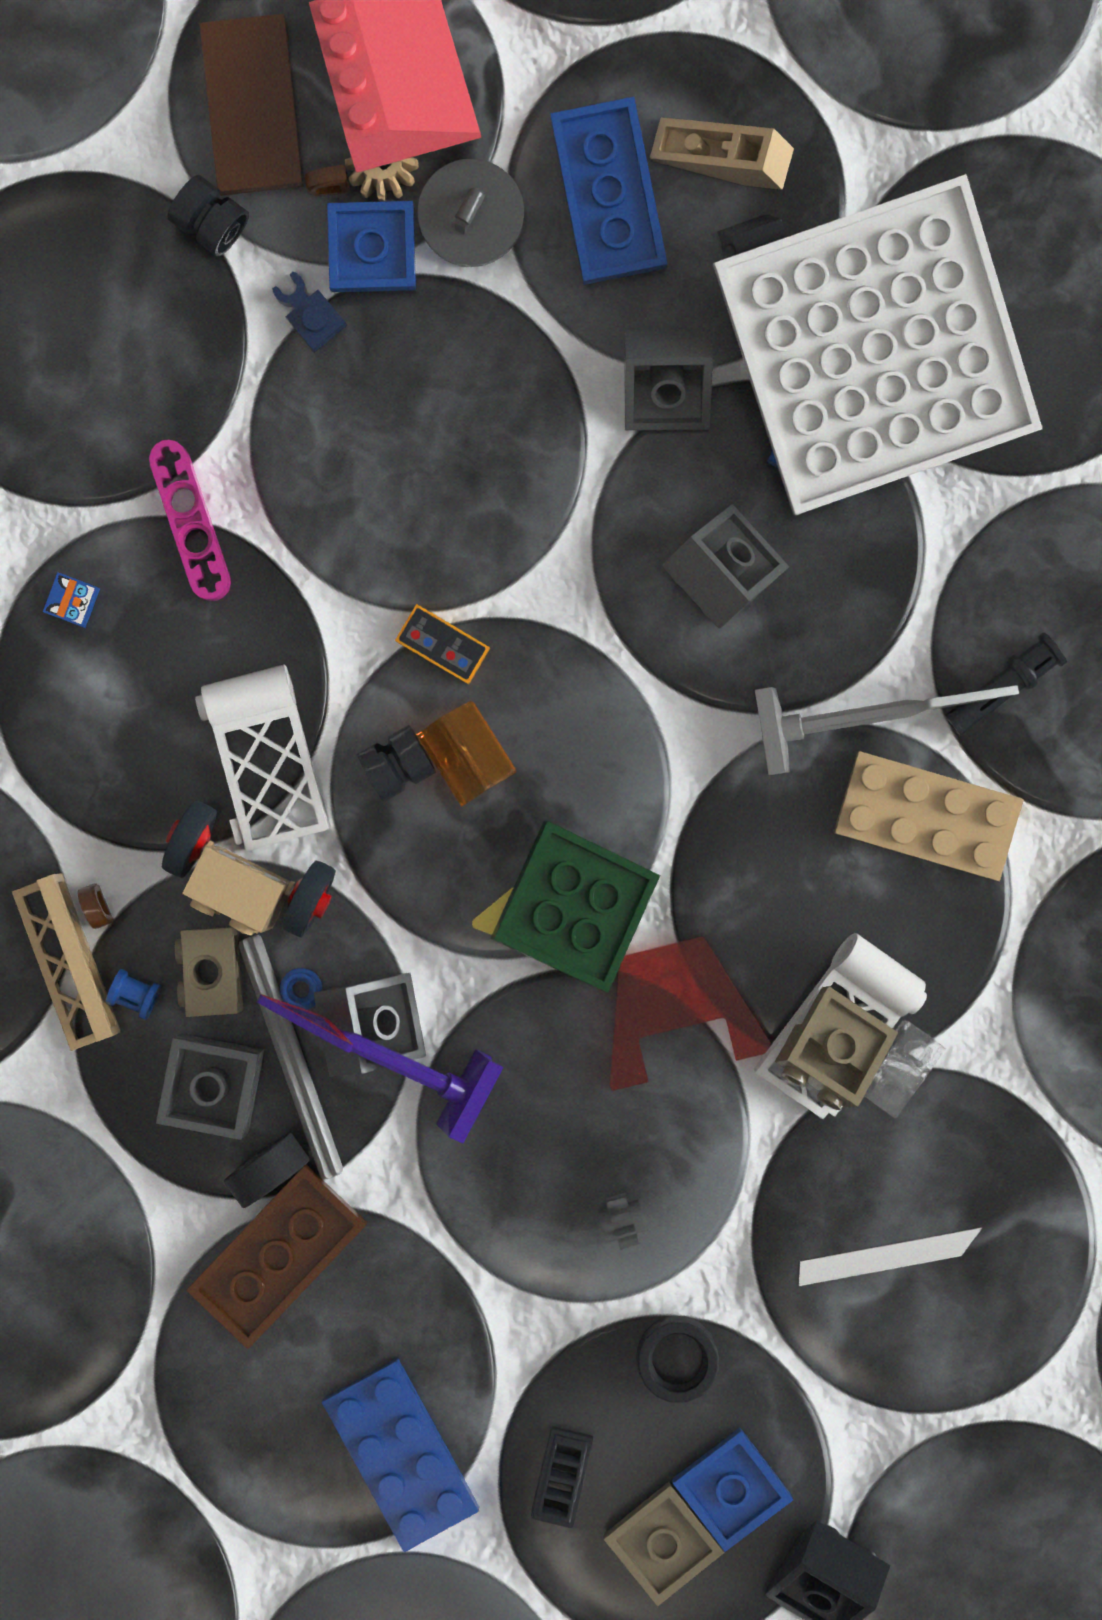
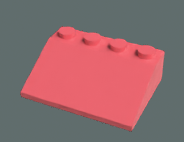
[309,0,481,173]

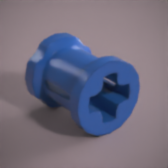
[106,969,161,1020]

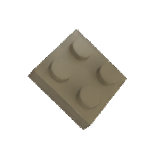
[603,1481,725,1606]

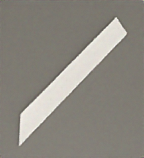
[799,1227,983,1286]

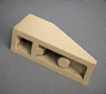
[650,117,794,190]

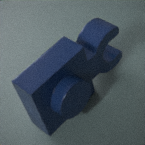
[272,272,347,353]

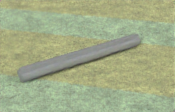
[238,935,343,1179]

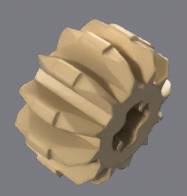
[345,157,418,202]

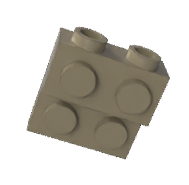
[775,986,898,1110]

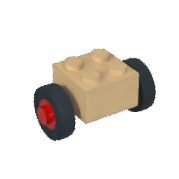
[162,801,336,937]

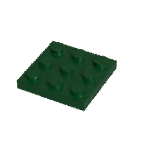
[490,821,661,993]

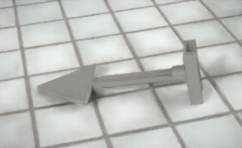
[755,685,1019,775]

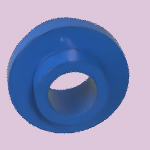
[280,968,323,1010]

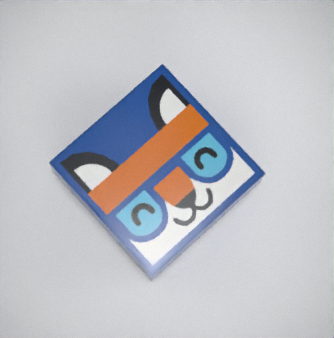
[43,572,100,628]

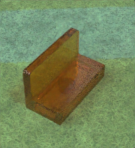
[416,701,516,807]

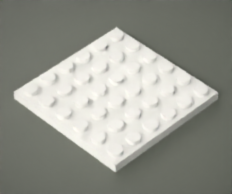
[713,174,1042,515]

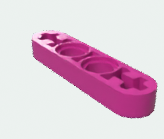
[149,440,231,601]

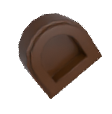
[304,164,351,196]
[77,883,113,929]

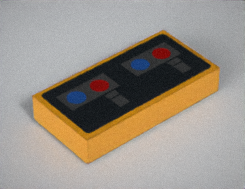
[395,604,490,685]

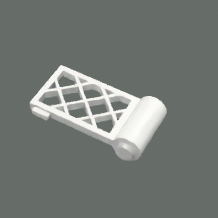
[195,664,330,851]
[754,933,927,1119]

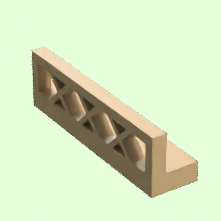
[12,873,121,1051]

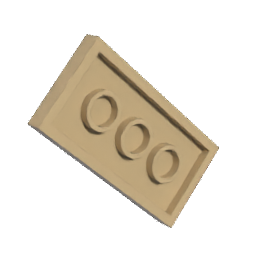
[833,751,1024,881]

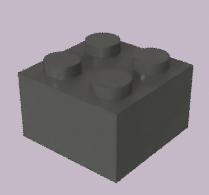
[156,1033,265,1140]

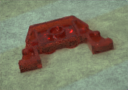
[610,936,771,1091]

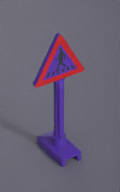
[257,994,503,1143]

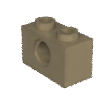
[175,926,244,1017]

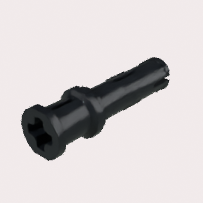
[944,632,1067,736]

